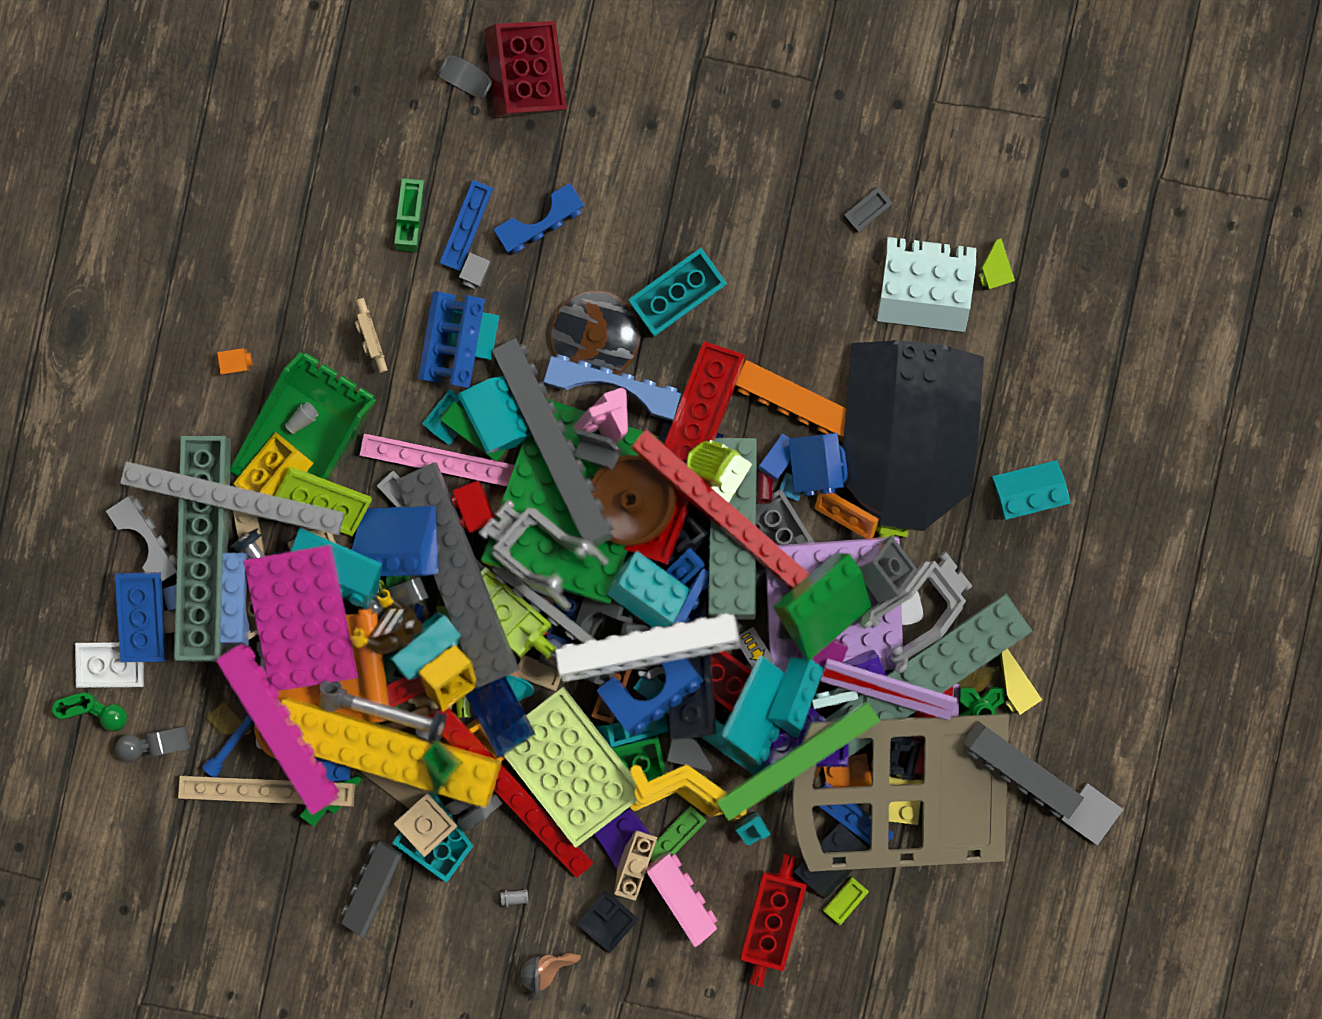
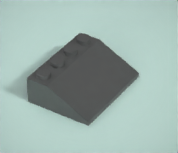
[708,489,815,588]

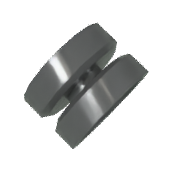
[445,793,503,831]

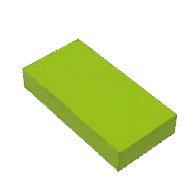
[823,877,869,925]

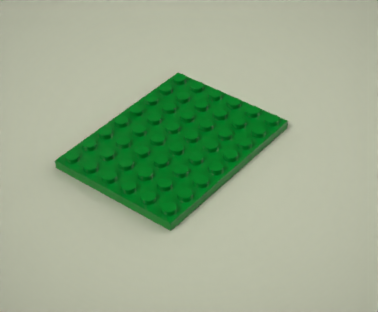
[481,398,666,605]

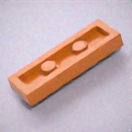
[814,490,879,539]

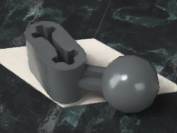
[357,576,428,619]
[115,726,191,762]

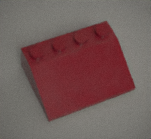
[484,21,567,117]

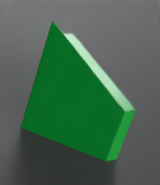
[422,740,463,797]

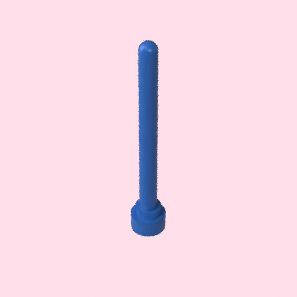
[202,714,254,778]

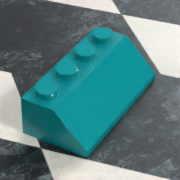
[291,528,382,608]

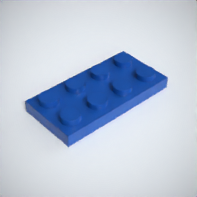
[115,572,167,662]

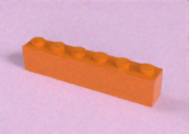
[736,360,846,442]

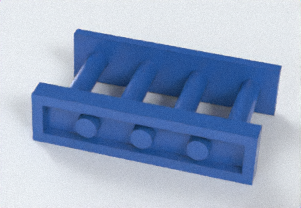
[418,291,485,388]

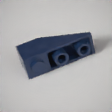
[538,594,582,669]

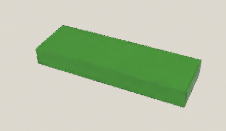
[650,805,707,861]

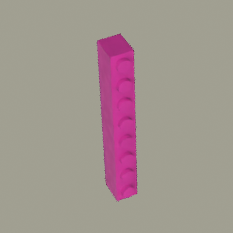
[216,644,340,814]

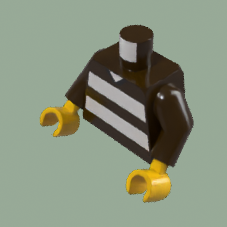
[351,589,422,655]

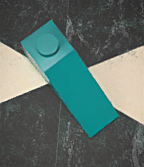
[595,713,669,748]

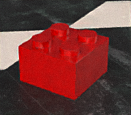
[451,481,496,533]

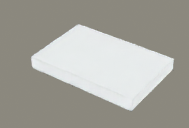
[75,642,144,688]

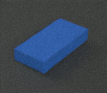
[758,434,791,481]

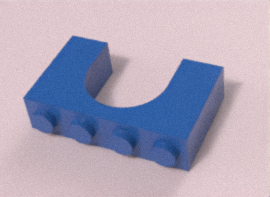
[597,658,704,736]

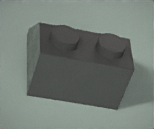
[857,536,918,603]
[667,737,712,771]

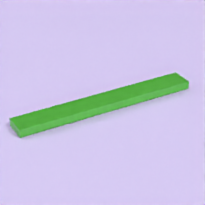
[716,701,880,821]

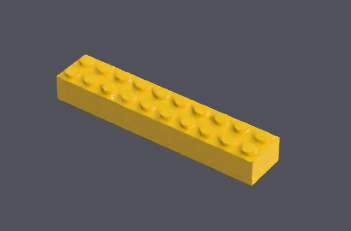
[281,697,502,807]

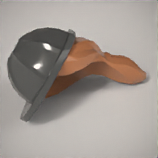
[521,953,581,999]

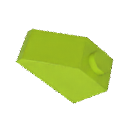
[978,238,1015,290]

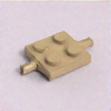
[355,298,388,373]

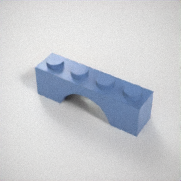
[220,553,250,646]

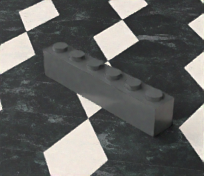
[962,721,1084,819]

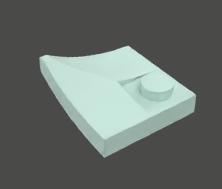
[812,686,858,709]

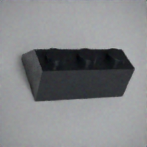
[794,821,869,899]

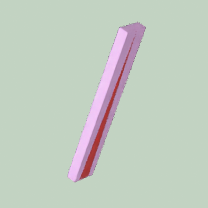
[820,659,957,720]

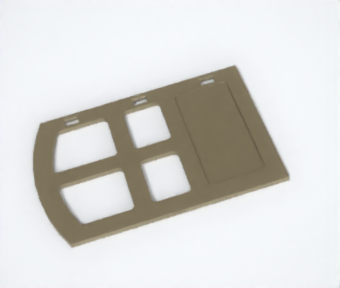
[792,714,1009,871]

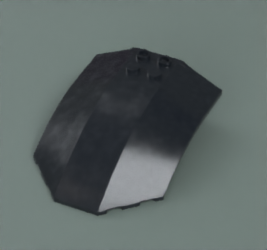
[842,340,984,531]

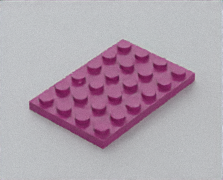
[244,545,358,691]

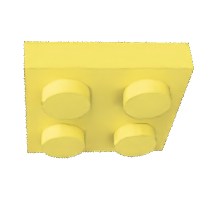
[889,776,923,825]

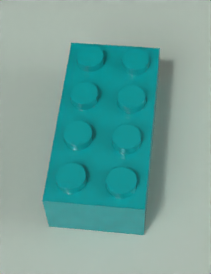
[628,248,727,337]

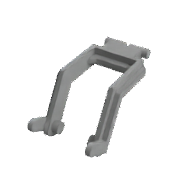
[479,500,608,610]
[861,551,972,673]

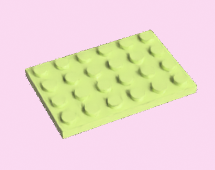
[493,687,637,848]

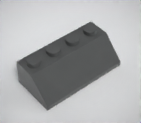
[340,840,404,938]

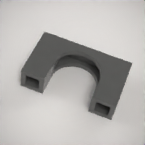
[569,597,635,685]

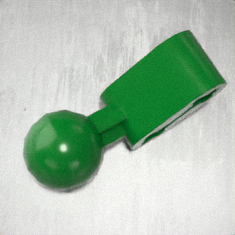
[52,693,127,732]

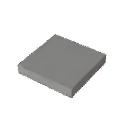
[1060,783,1124,845]

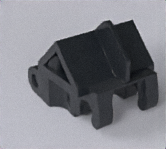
[669,507,710,564]
[869,736,924,780]

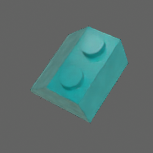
[447,310,499,360]

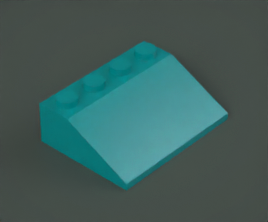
[722,656,785,767]

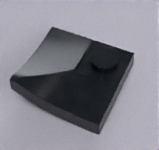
[577,890,639,953]

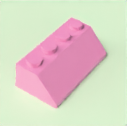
[647,851,718,947]

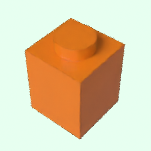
[217,348,253,375]

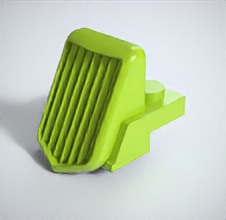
[687,440,752,502]

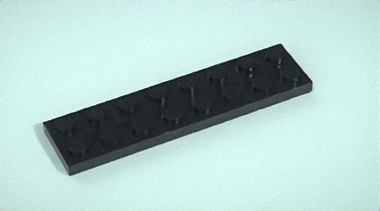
[660,558,716,740]

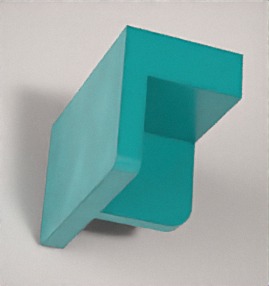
[735,811,770,845]

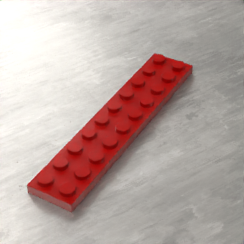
[625,341,746,565]

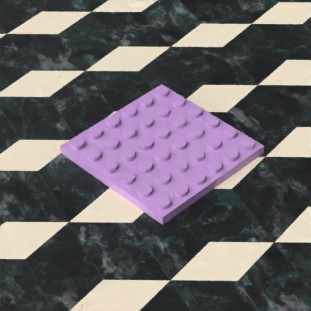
[766,536,903,673]

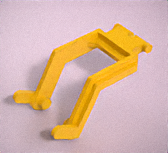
[629,765,747,821]

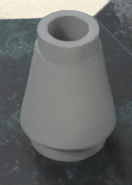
[285,402,318,434]

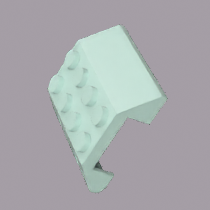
[877,237,976,332]

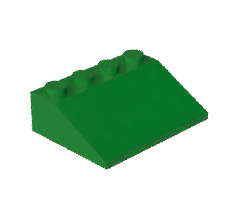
[773,553,871,661]

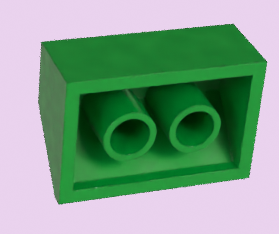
[612,735,667,782]

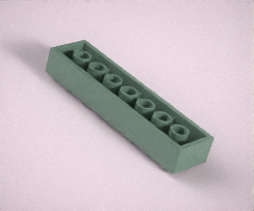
[709,438,757,620]

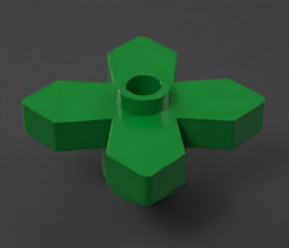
[958,686,1005,716]

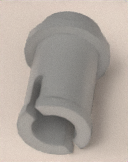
[501,889,529,907]

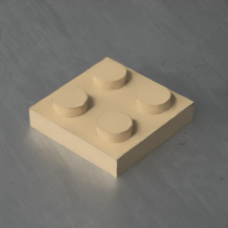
[394,793,457,857]

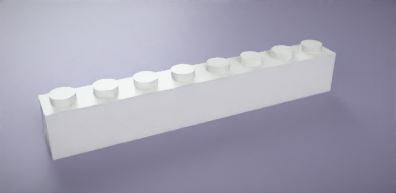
[556,614,741,682]

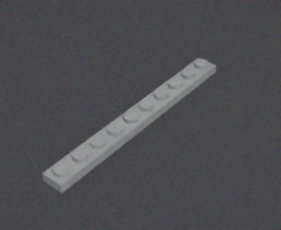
[121,462,345,535]

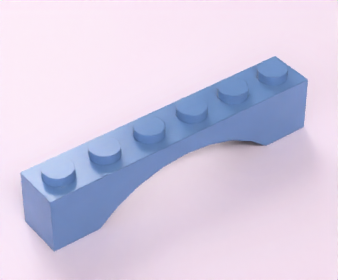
[544,355,681,422]

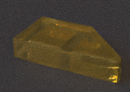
[958,666,999,691]
[207,702,252,735]

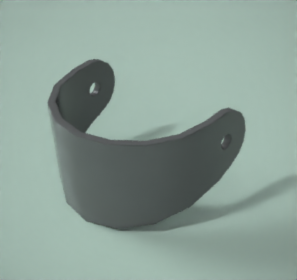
[437,55,491,99]

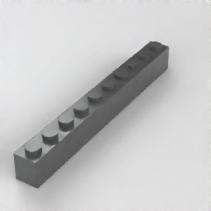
[492,338,614,547]

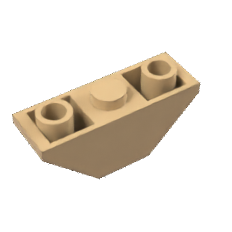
[614,830,658,901]

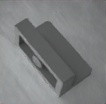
[574,429,622,470]

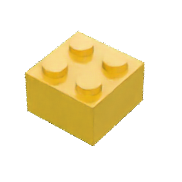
[419,645,477,712]

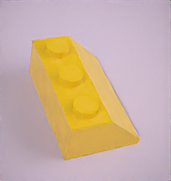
[233,432,313,496]

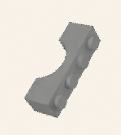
[106,496,177,582]

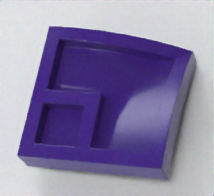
[594,807,652,870]

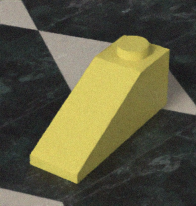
[1000,649,1042,715]

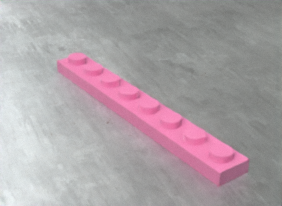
[360,434,515,486]

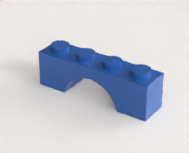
[494,183,585,254]

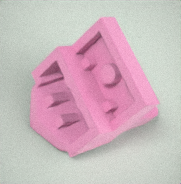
[573,388,628,444]

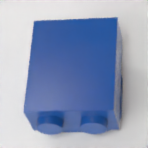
[789,433,848,496]

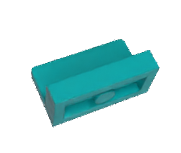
[422,389,465,445]

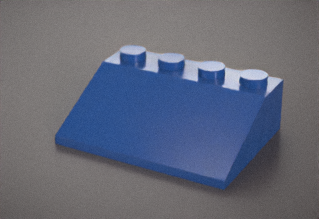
[352,506,439,576]

